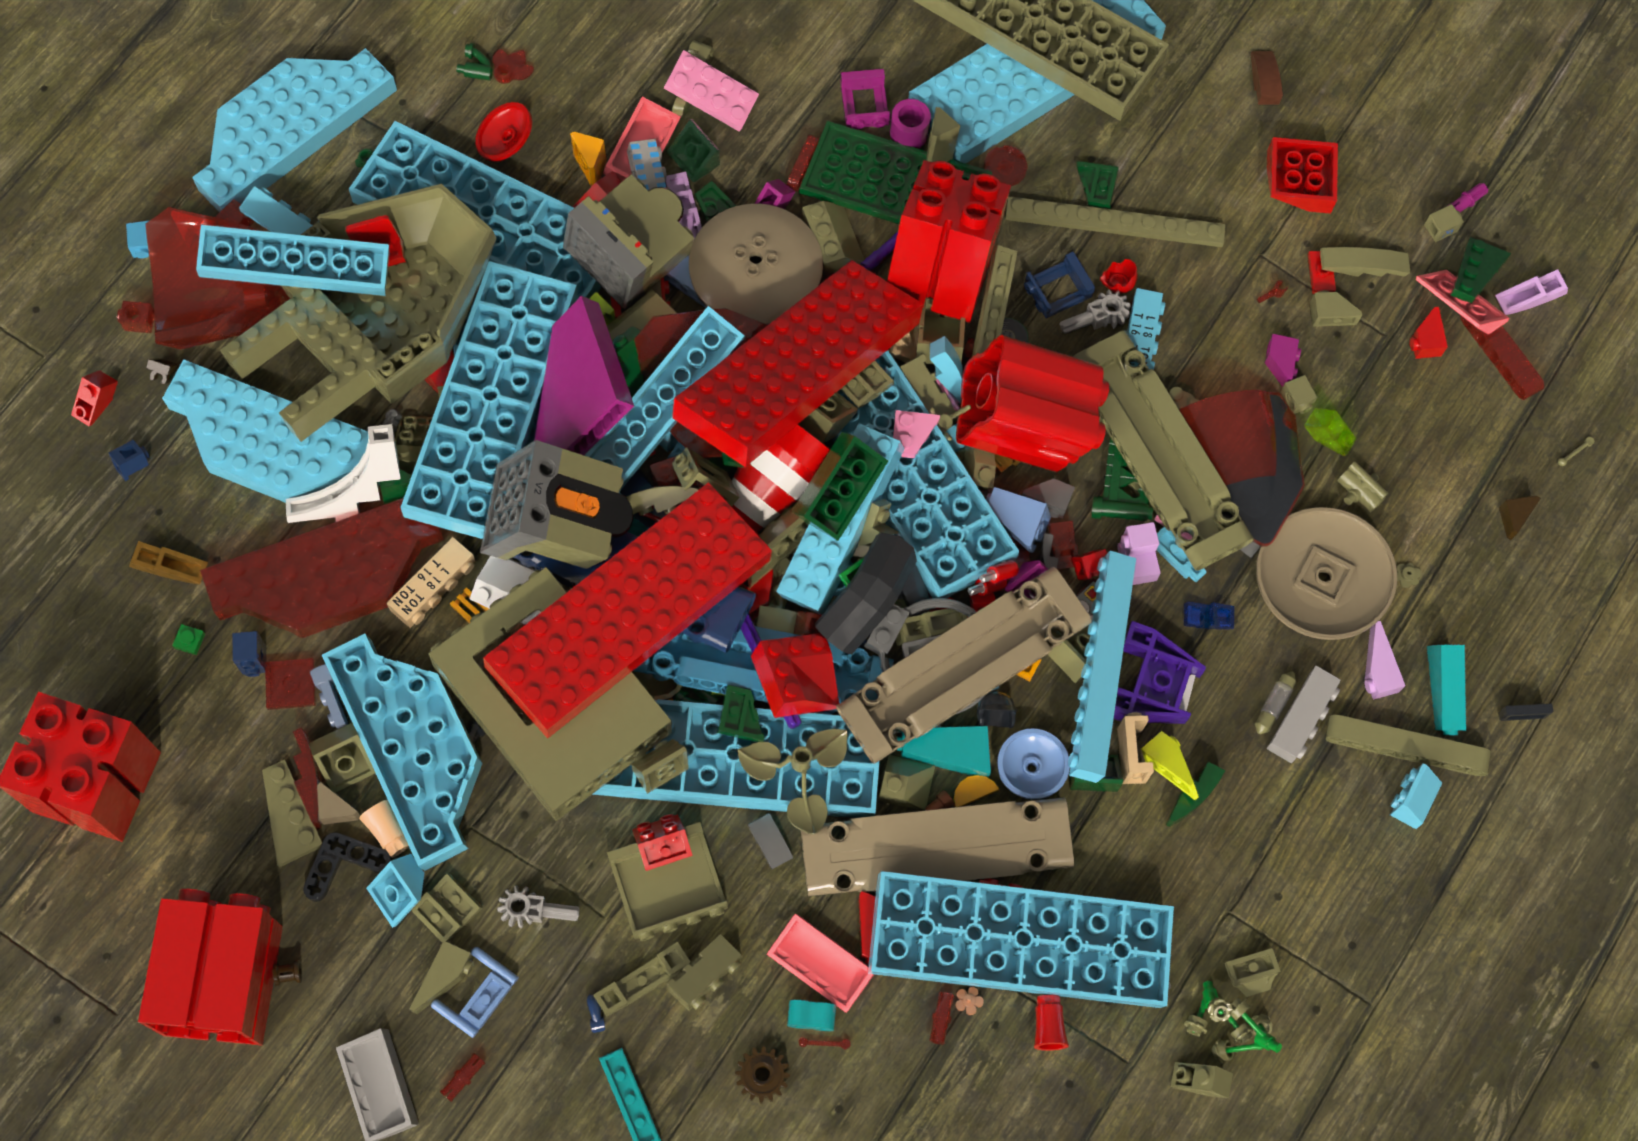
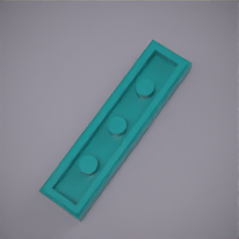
[599,1048,661,1141]

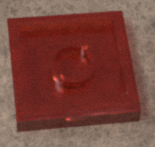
[265,658,316,710]

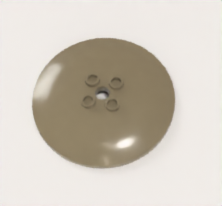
[689,204,823,327]
[1256,507,1397,640]

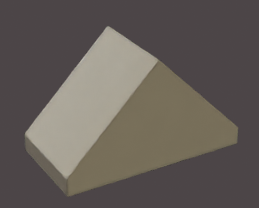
[317,782,360,825]

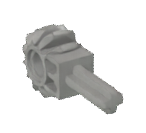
[1060,289,1131,334]
[497,886,580,928]

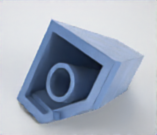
[986,487,1051,553]

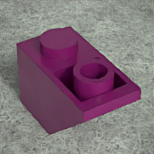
[1265,334,1301,387]

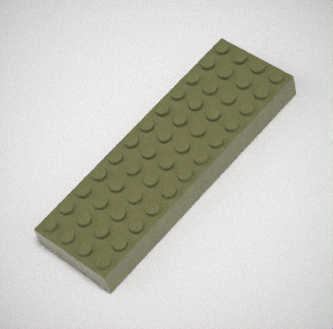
[913,0,1169,121]

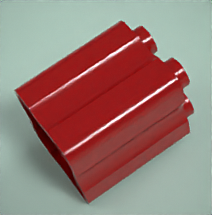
[956,335,1109,472]

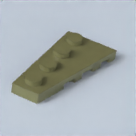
[262,759,323,868]

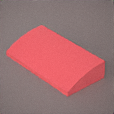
[603,97,681,182]
[767,914,875,1013]

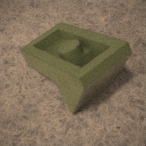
[858,499,898,546]

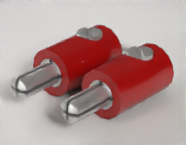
[968,560,1019,596]

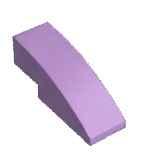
[1495,269,1568,315]

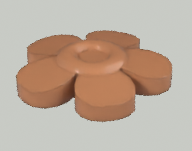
[955,987,984,1015]

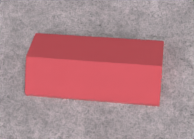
[1416,270,1509,334]

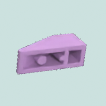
[1364,621,1405,700]

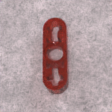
[787,135,820,192]

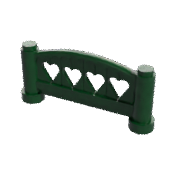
[1091,437,1153,521]

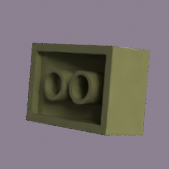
[631,739,689,794]

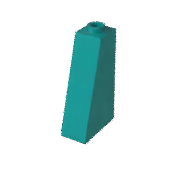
[1427,645,1466,735]
[896,726,991,778]

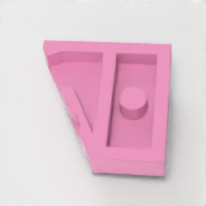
[893,410,940,458]

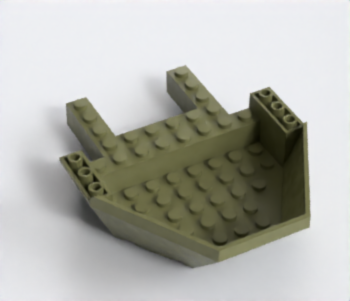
[220,184,496,442]

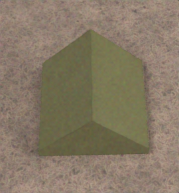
[926,107,960,162]

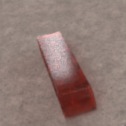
[1460,315,1545,400]

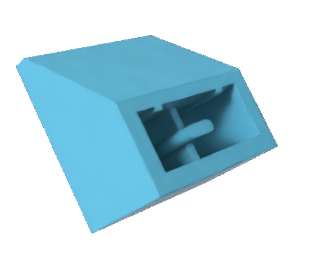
[1390,763,1442,829]

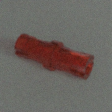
[929,992,954,1045]
[440,1053,486,1102]

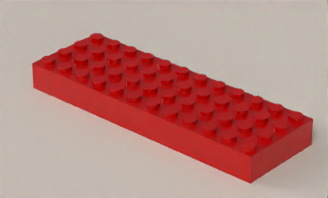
[673,260,923,467]
[483,482,772,739]

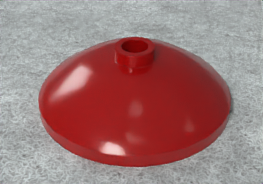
[475,102,532,161]

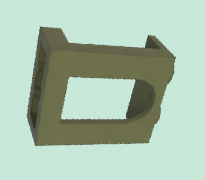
[672,447,740,507]

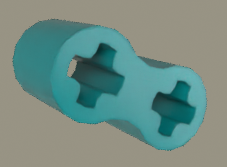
[787,1000,836,1031]

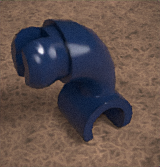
[587,994,605,1033]

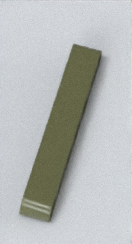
[1326,715,1491,776]

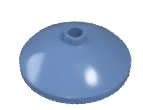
[997,729,1070,800]

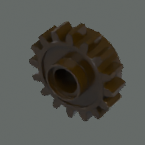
[735,1046,790,1104]

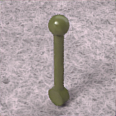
[1558,437,1595,466]

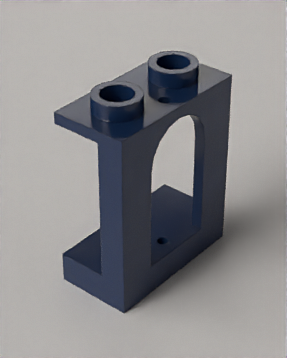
[1024,252,1095,319]

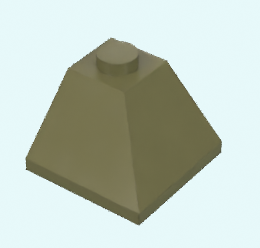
[879,755,935,811]

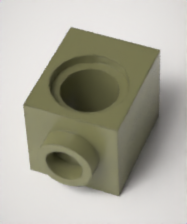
[1280,375,1317,415]

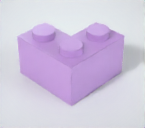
[1118,522,1161,585]

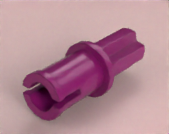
[1448,183,1489,213]

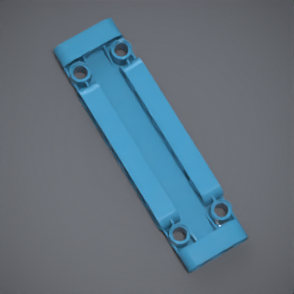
[633,626,894,714]

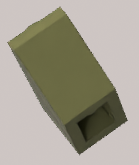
[1171,1062,1233,1098]

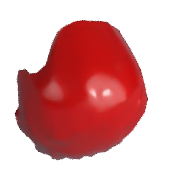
[1100,259,1138,294]

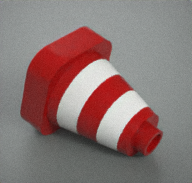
[732,424,830,534]

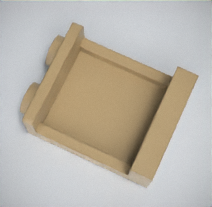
[1117,712,1154,784]

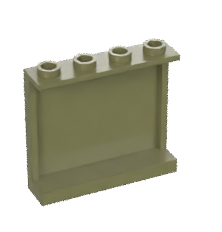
[607,822,728,941]

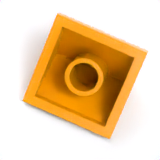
[570,132,607,187]

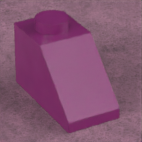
[754,179,795,210]

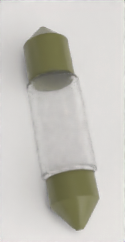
[1254,671,1296,734]

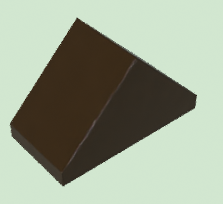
[1499,496,1541,540]

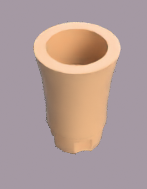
[359,800,409,858]

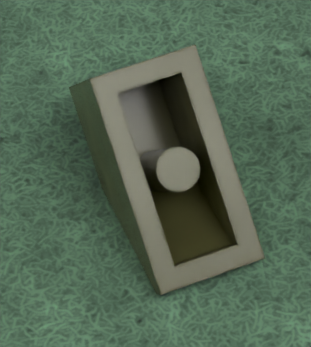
[1310,290,1362,327]

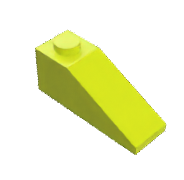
[1141,731,1198,800]

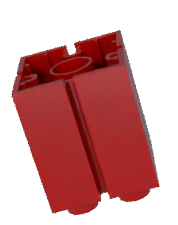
[887,160,1011,323]
[0,692,161,842]
[138,889,283,1046]

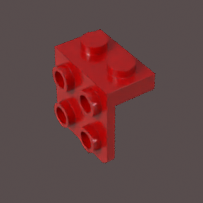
[345,215,406,267]

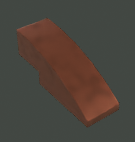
[1251,51,1283,105]

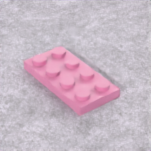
[664,50,759,131]

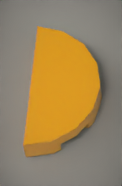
[953,775,999,808]

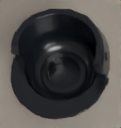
[977,691,1018,728]

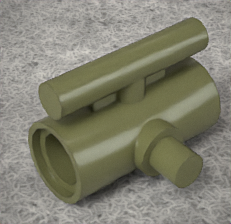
[1337,461,1388,513]

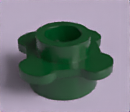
[355,149,374,167]

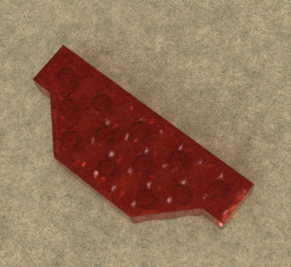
[200,498,444,638]

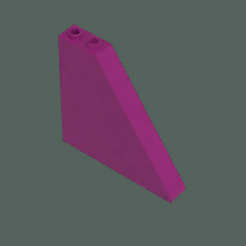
[534,296,634,455]

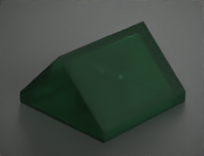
[666,119,720,182]

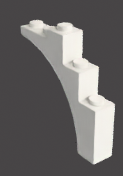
[286,424,400,523]

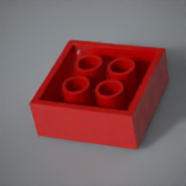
[1267,137,1338,214]
[751,633,839,718]

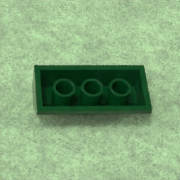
[791,432,888,541]

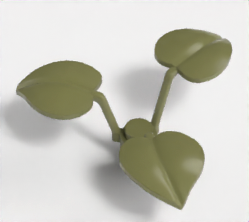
[738,729,847,835]

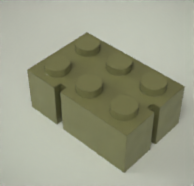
[916,297,965,364]

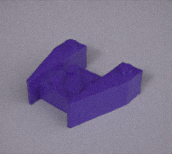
[1113,621,1206,724]

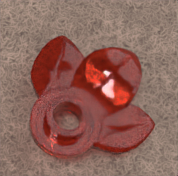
[492,49,534,84]

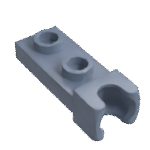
[310,664,348,729]

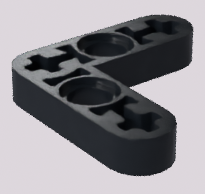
[303,833,392,902]

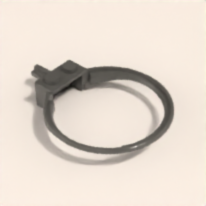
[864,598,985,714]

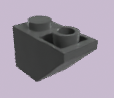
[1022,479,1075,519]

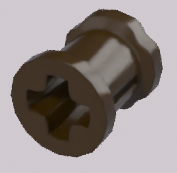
[273,960,302,986]

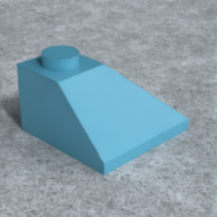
[366,854,424,928]

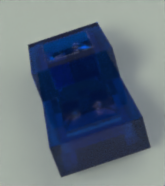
[1184,601,1234,629]

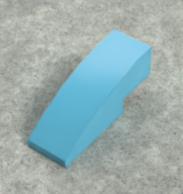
[930,336,963,403]

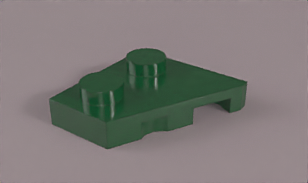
[1077,161,1119,209]
[717,685,764,742]

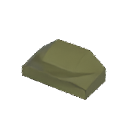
[1224,948,1281,997]

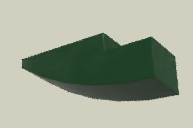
[1166,762,1225,827]

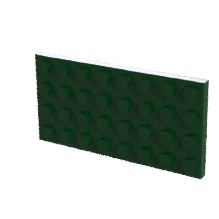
[799,121,992,224]

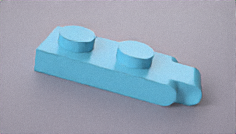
[1157,526,1207,582]

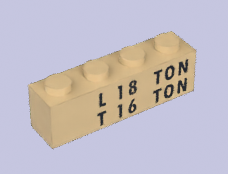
[387,537,476,628]

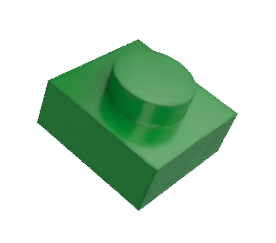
[172,624,205,655]

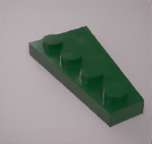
[1451,237,1511,304]

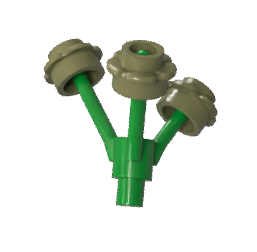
[1184,981,1253,1045]
[1212,998,1282,1064]

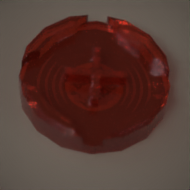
[984,145,1028,187]

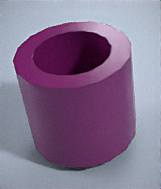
[890,99,931,149]

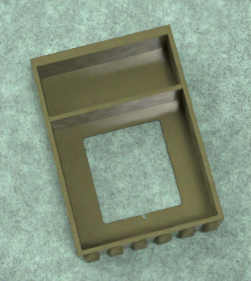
[428,567,672,822]

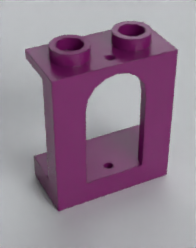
[840,69,890,130]

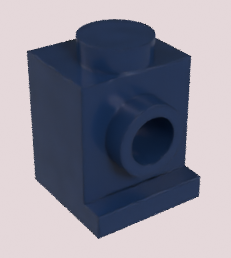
[109,440,150,481]

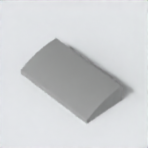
[336,1028,419,1141]

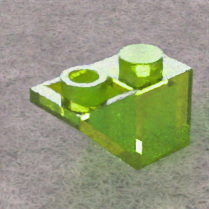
[1304,408,1356,456]

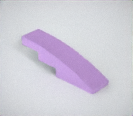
[665,172,702,242]

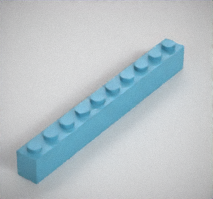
[1068,551,1136,783]

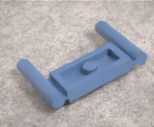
[431,947,519,1038]

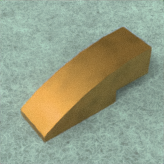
[129,541,208,585]

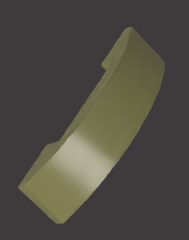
[593,942,691,1017]

